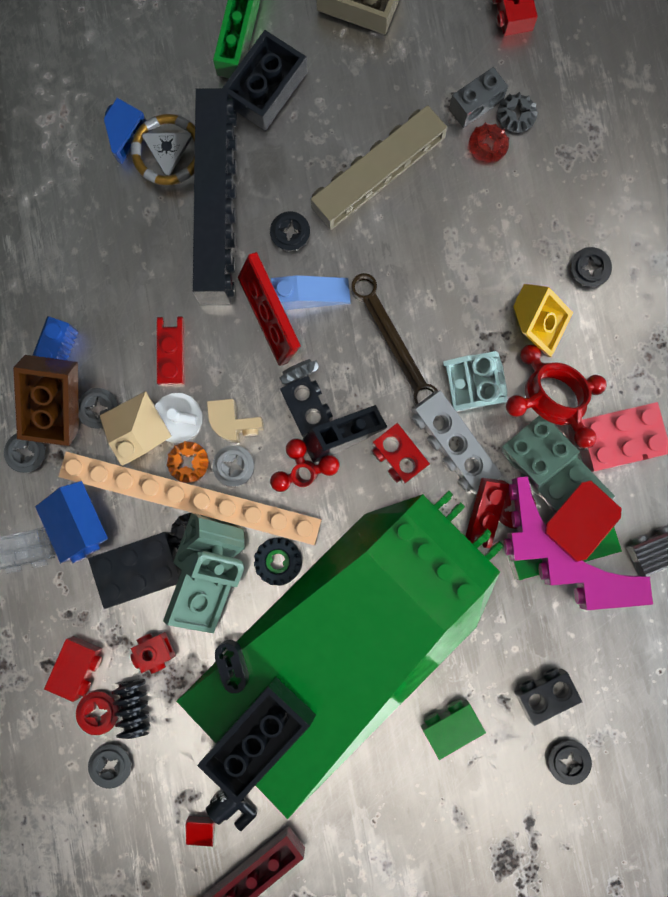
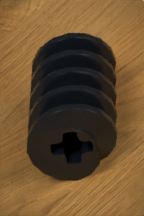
[111,679,151,739]

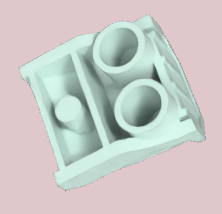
[443,351,507,412]

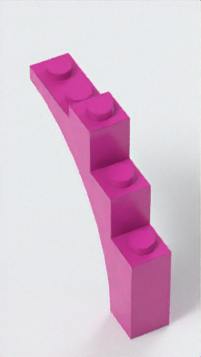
[504,477,653,610]

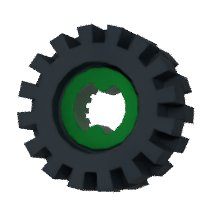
[254,538,302,586]

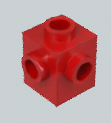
[130,632,176,674]

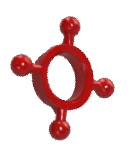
[506,344,607,448]

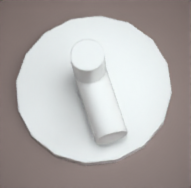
[155,393,203,443]

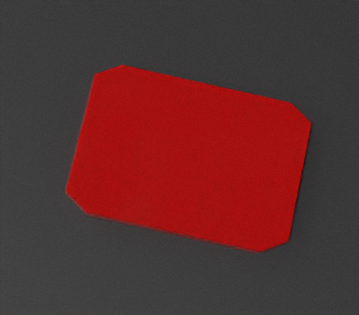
[545,481,622,562]

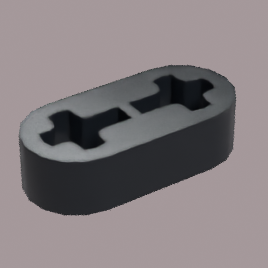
[215,640,249,694]

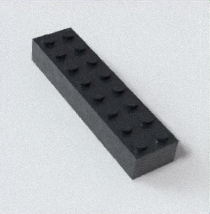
[192,88,237,305]

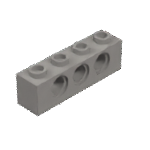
[411,390,503,494]

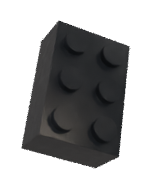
[223,30,308,131]
[88,532,182,609]

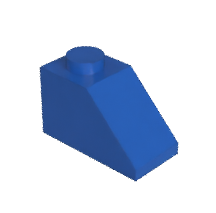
[104,98,147,164]

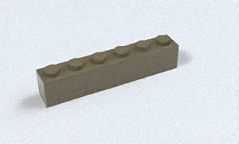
[311,105,448,230]

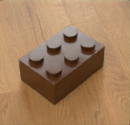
[13,355,79,446]

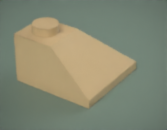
[100,391,172,466]

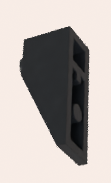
[302,405,387,463]

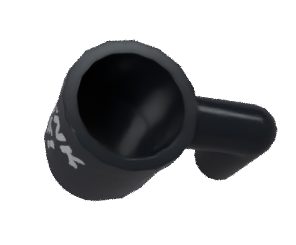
[206,789,257,831]

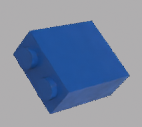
[35,481,108,564]

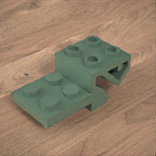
[502,416,615,513]
[163,513,245,634]

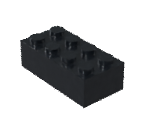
[197,677,316,805]

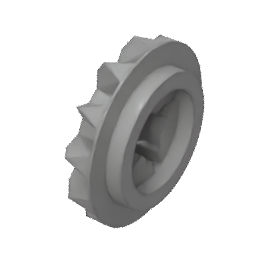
[212,445,254,487]

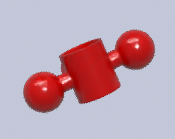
[270,439,340,492]

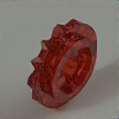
[469,122,509,163]

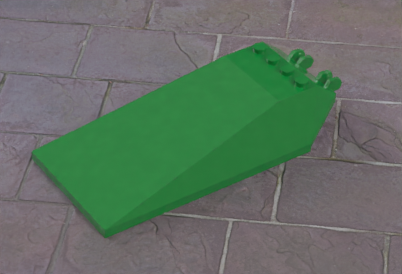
[176,491,504,820]

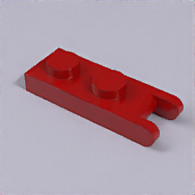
[157,316,184,385]
[465,478,509,548]

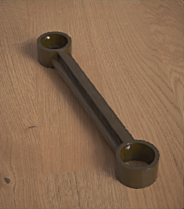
[351,273,438,406]

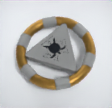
[131,114,195,185]

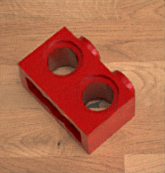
[371,423,430,485]

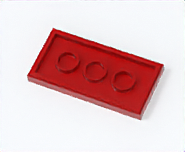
[237,252,301,366]

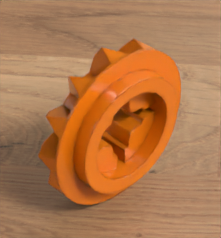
[167,441,209,483]

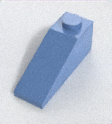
[271,275,351,310]

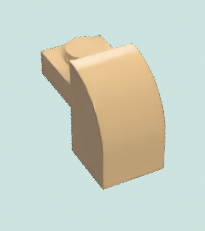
[207,399,264,443]

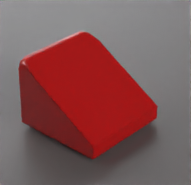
[186,816,215,847]

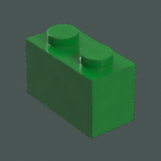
[420,699,486,760]

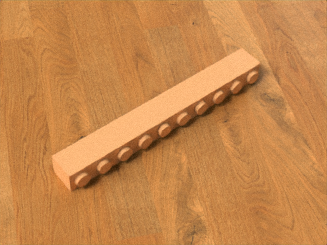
[58,452,322,545]

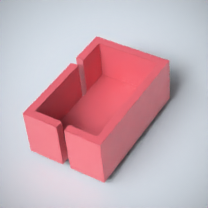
[580,402,668,472]

